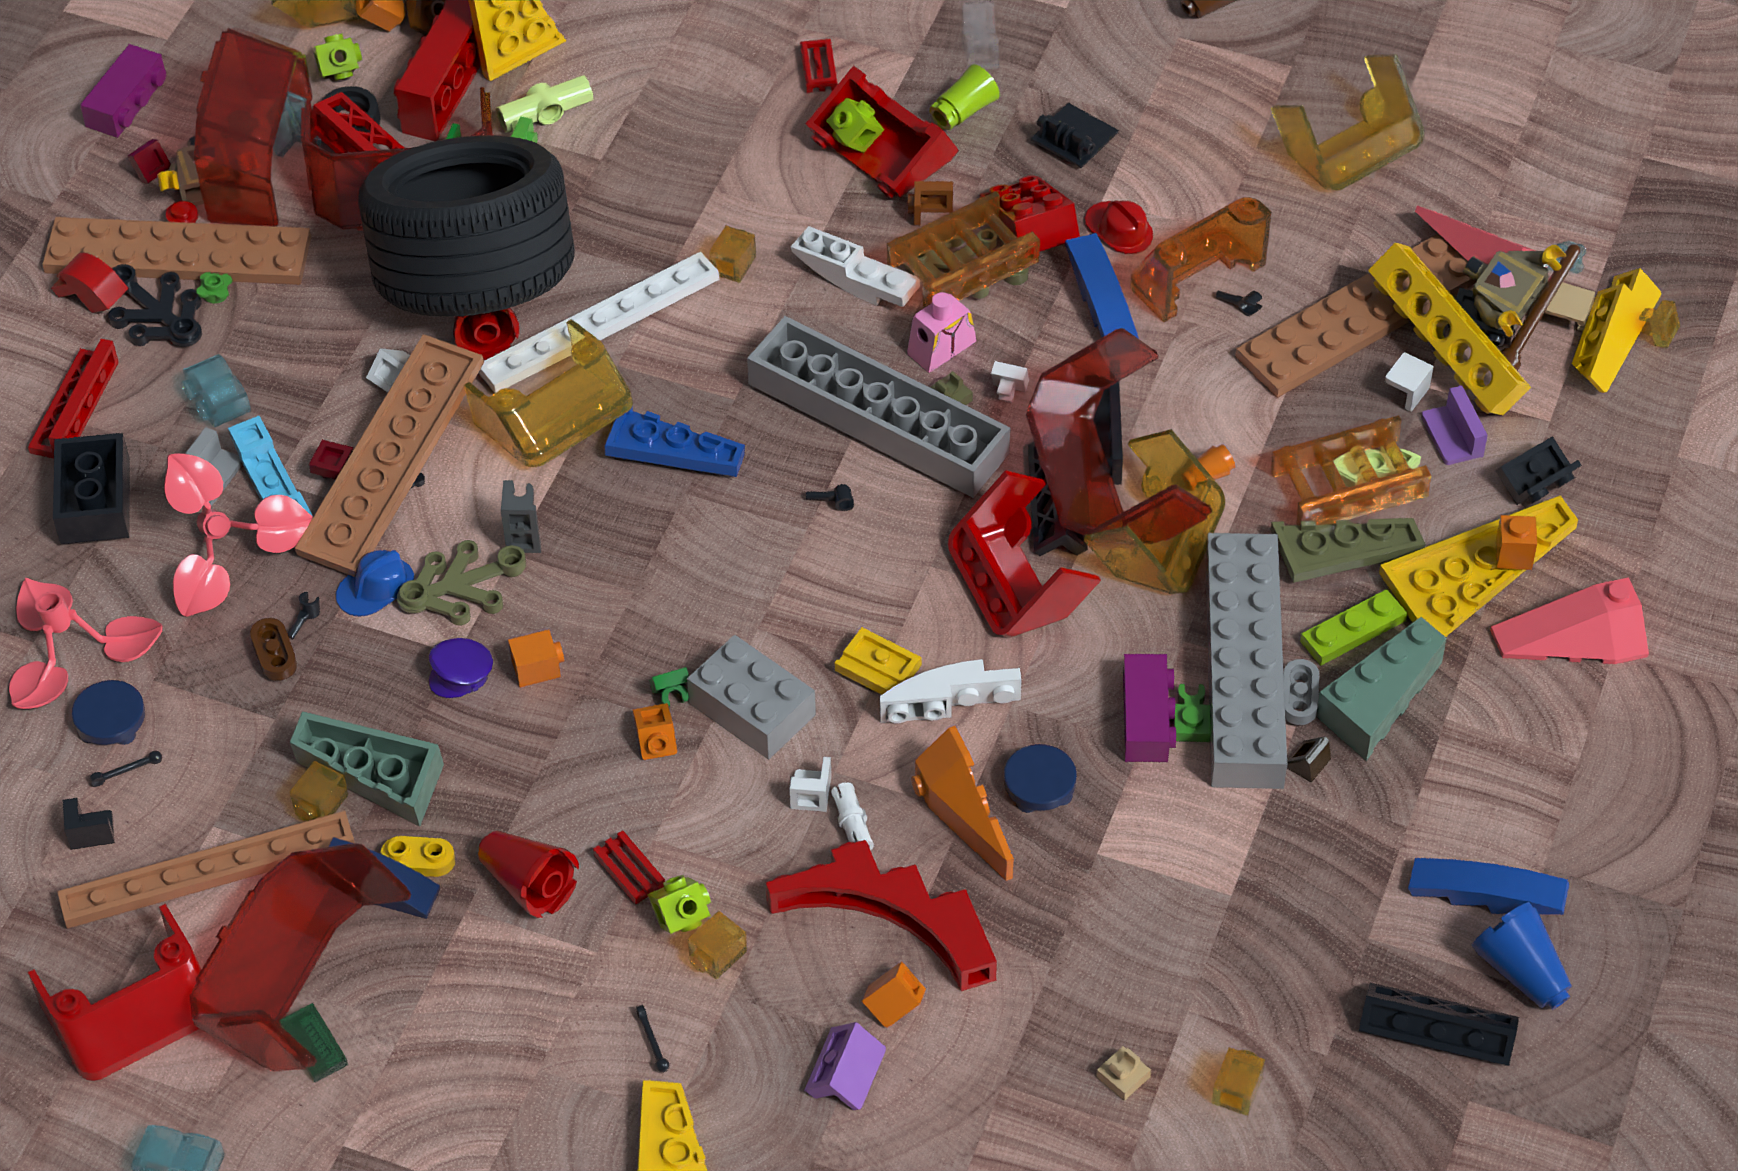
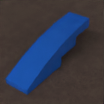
[1065,233,1140,353]
[1408,858,1569,914]

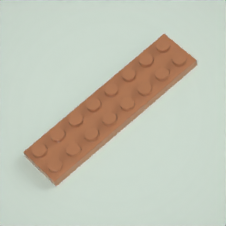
[42,217,311,285]
[1235,234,1477,398]
[295,334,484,577]

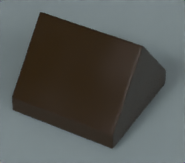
[1287,737,1331,783]

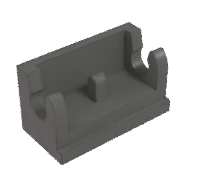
[501,480,541,553]

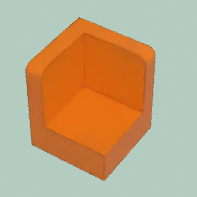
[862,961,926,1028]

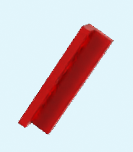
[309,92,407,179]
[28,338,119,459]

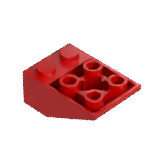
[980,175,1080,257]

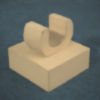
[1096,1046,1151,1101]

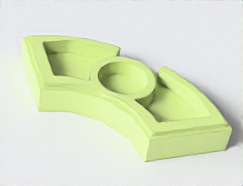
[1326,446,1421,490]

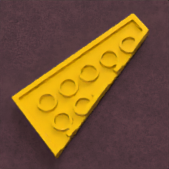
[468,0,566,81]
[1379,495,1578,637]

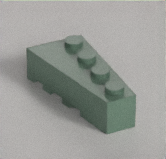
[1316,617,1447,761]
[290,711,444,827]

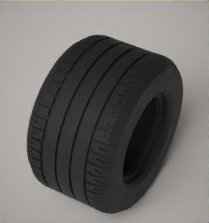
[358,135,575,317]

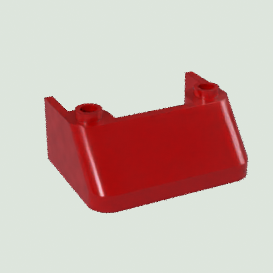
[948,470,1101,637]
[28,903,217,1081]

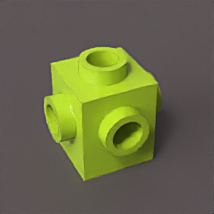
[312,33,362,80]
[826,98,884,153]
[648,875,711,934]

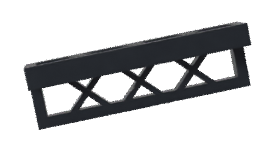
[1084,355,1123,485]
[1028,428,1088,556]
[1359,982,1519,1066]

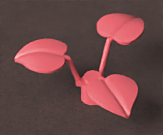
[164,453,313,617]
[9,578,163,709]

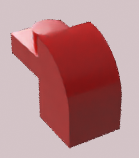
[51,252,129,313]

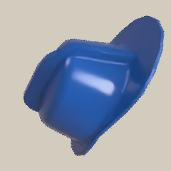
[336,550,414,617]

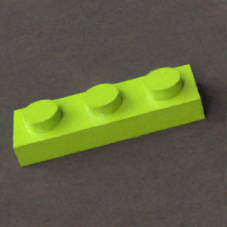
[1300,589,1407,666]

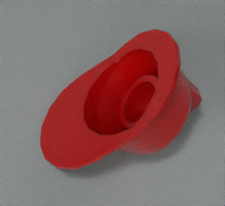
[1085,200,1153,254]

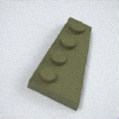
[1270,518,1426,583]

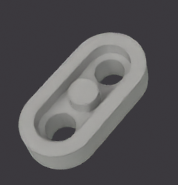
[1283,659,1319,725]

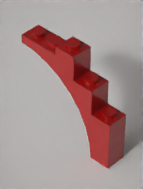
[766,839,997,992]

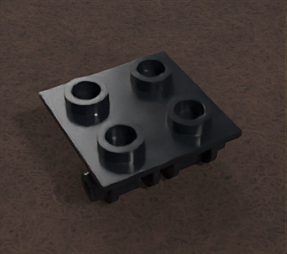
[1031,102,1119,168]

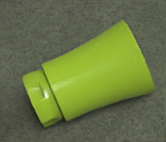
[929,64,1000,131]

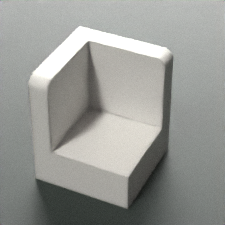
[1385,352,1433,412]
[790,757,831,812]

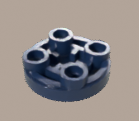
[72,680,145,745]
[1004,744,1077,813]

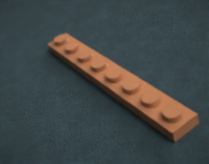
[57,811,355,929]

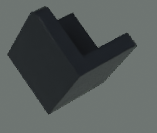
[63,798,115,850]

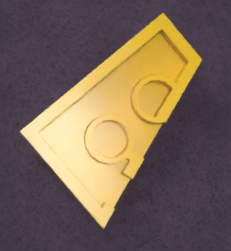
[637,1080,707,1171]

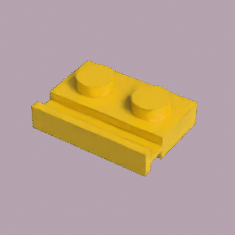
[834,627,922,695]

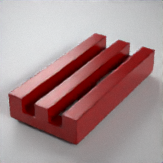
[800,39,838,93]
[593,830,665,905]

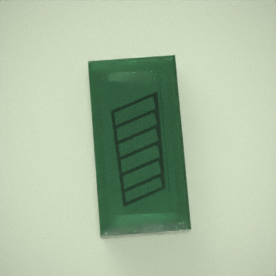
[279,1003,348,1083]

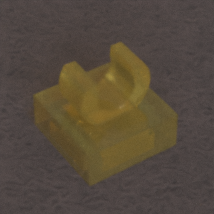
[1639,300,1680,348]

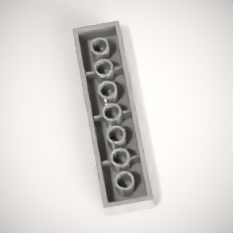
[747,316,1010,498]
[1205,533,1287,789]

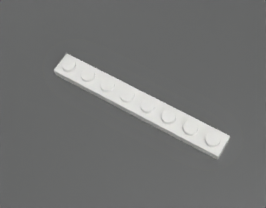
[478,251,719,394]

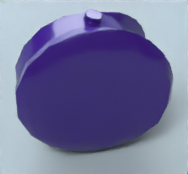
[429,638,493,698]

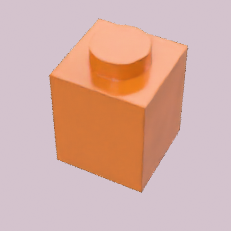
[1495,515,1537,570]
[508,629,565,688]

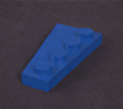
[605,402,745,477]

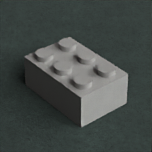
[687,635,816,760]

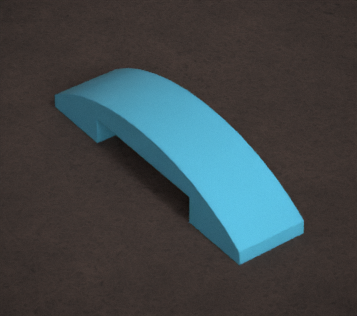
[228,416,313,517]

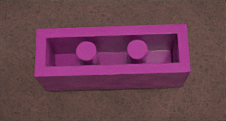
[80,44,166,138]
[1123,654,1176,762]

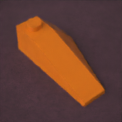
[911,726,1014,881]

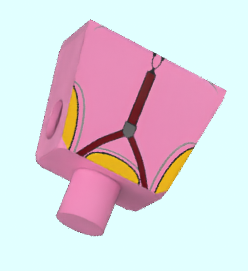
[907,292,976,373]

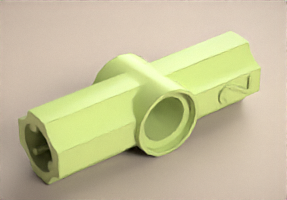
[496,75,593,133]

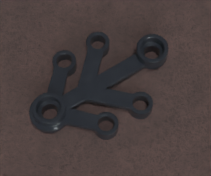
[108,264,202,347]

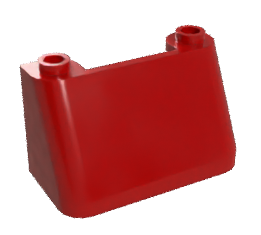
[806,65,959,199]

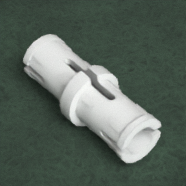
[831,782,874,850]

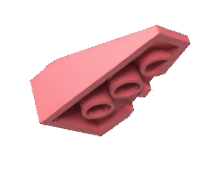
[1415,205,1547,268]
[1490,577,1649,664]

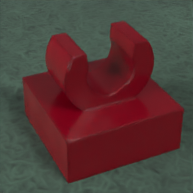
[127,139,171,184]
[309,439,354,479]

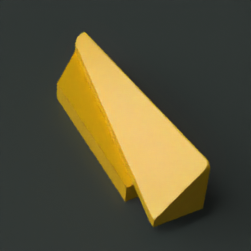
[1571,268,1661,393]

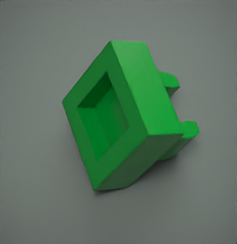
[649,667,689,707]

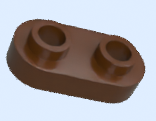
[250,618,297,681]

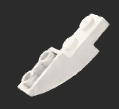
[791,226,920,307]
[880,659,1022,723]

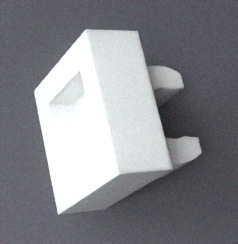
[991,361,1029,403]

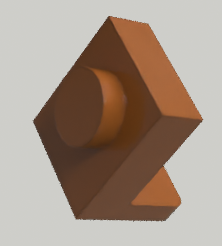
[908,181,953,225]

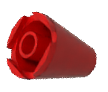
[453,308,520,360]
[478,831,579,918]

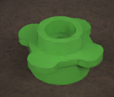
[196,272,232,303]

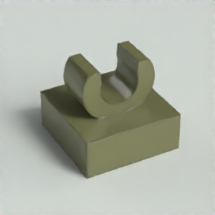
[930,371,973,405]

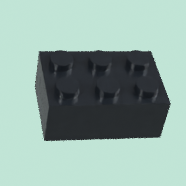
[53,433,130,544]

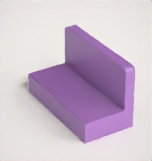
[1422,385,1488,465]
[805,1022,886,1110]

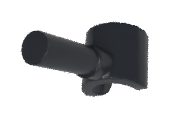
[1216,290,1263,316]
[806,484,854,511]
[287,592,320,640]

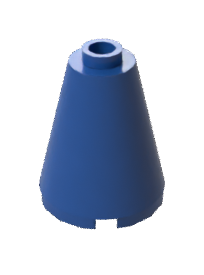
[1471,902,1572,1010]

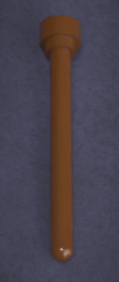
[1500,244,1580,371]

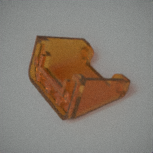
[1130,197,1272,323]

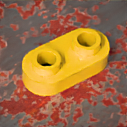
[381,836,455,877]

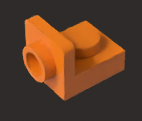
[633,703,677,760]

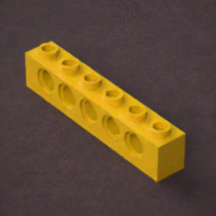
[1368,242,1531,415]

